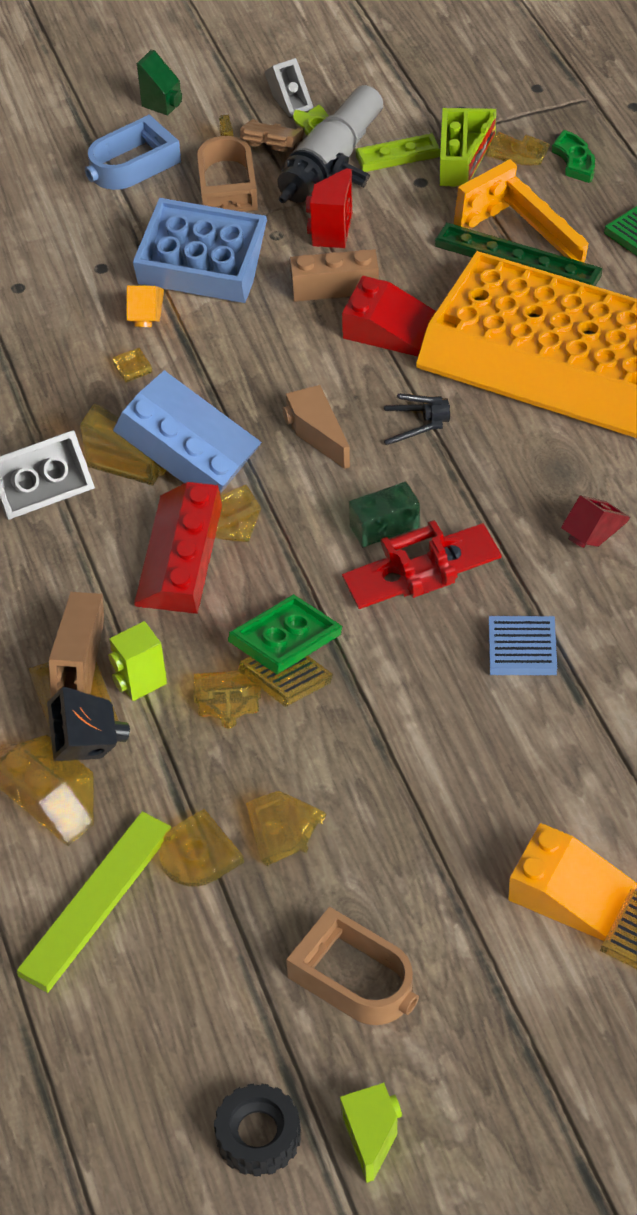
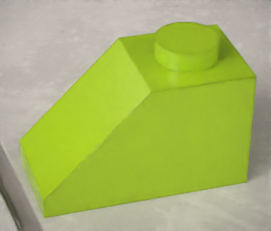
[340,1083,402,1183]

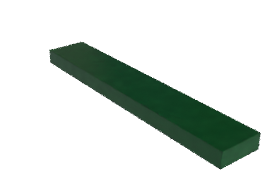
[435,222,603,286]

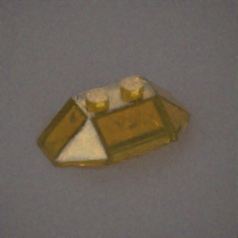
[0,735,94,846]

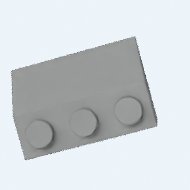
[0,430,95,520]

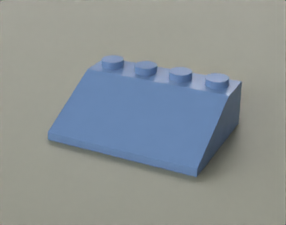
[133,198,267,303]
[113,370,262,494]

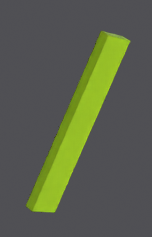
[17,811,172,993]

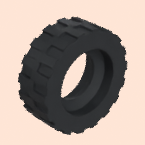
[214,1083,301,1176]

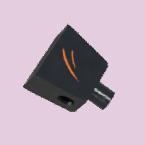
[47,687,130,761]

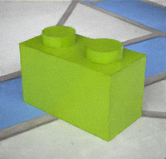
[108,621,167,701]

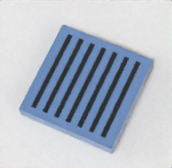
[489,616,557,675]

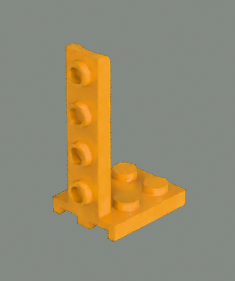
[453,159,589,263]

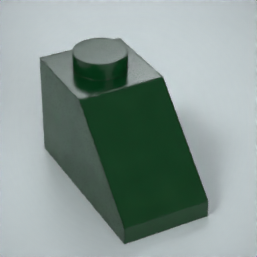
[136,49,182,116]

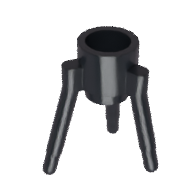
[383,393,450,445]

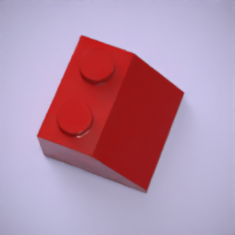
[306,168,353,248]

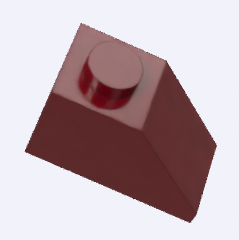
[561,495,630,548]

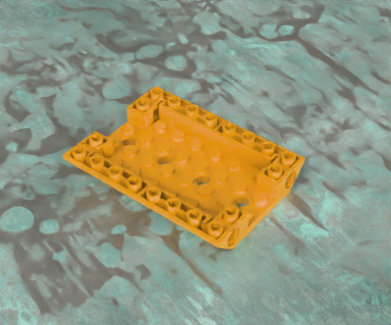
[416,251,637,438]

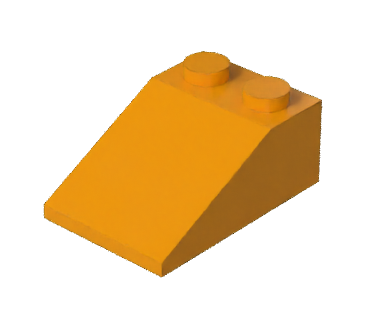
[508,823,637,943]

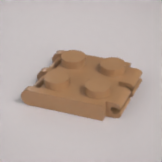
[240,119,304,151]

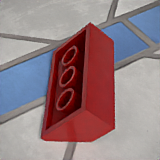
[134,482,222,614]

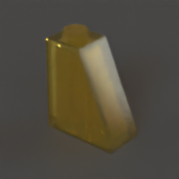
[80,404,166,486]

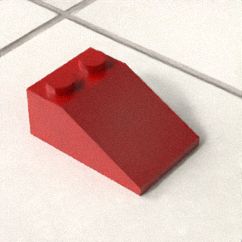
[342,276,436,357]

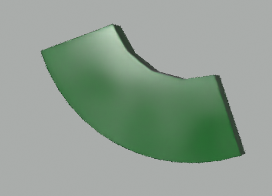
[552,130,595,183]

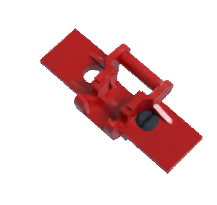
[342,520,502,609]

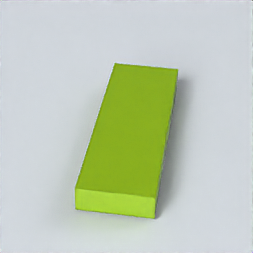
[356,133,440,172]

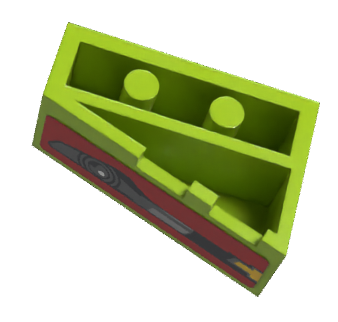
[440,108,496,187]

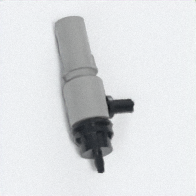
[277,85,383,203]

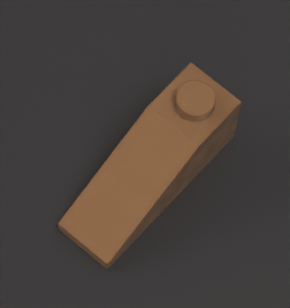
[283,385,350,469]

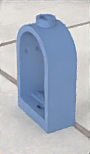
[85,114,181,190]

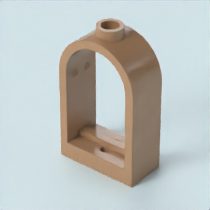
[197,136,258,212]
[286,906,419,1025]

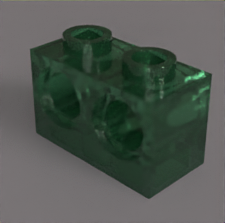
[349,481,420,548]

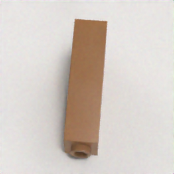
[49,592,104,698]

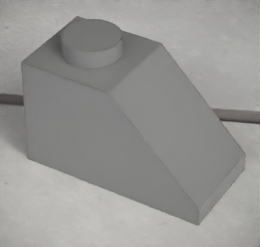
[264,58,314,117]

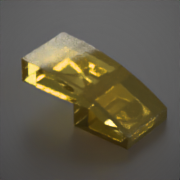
[487,131,550,165]

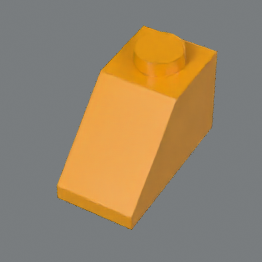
[127,285,164,327]

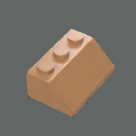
[289,249,379,302]

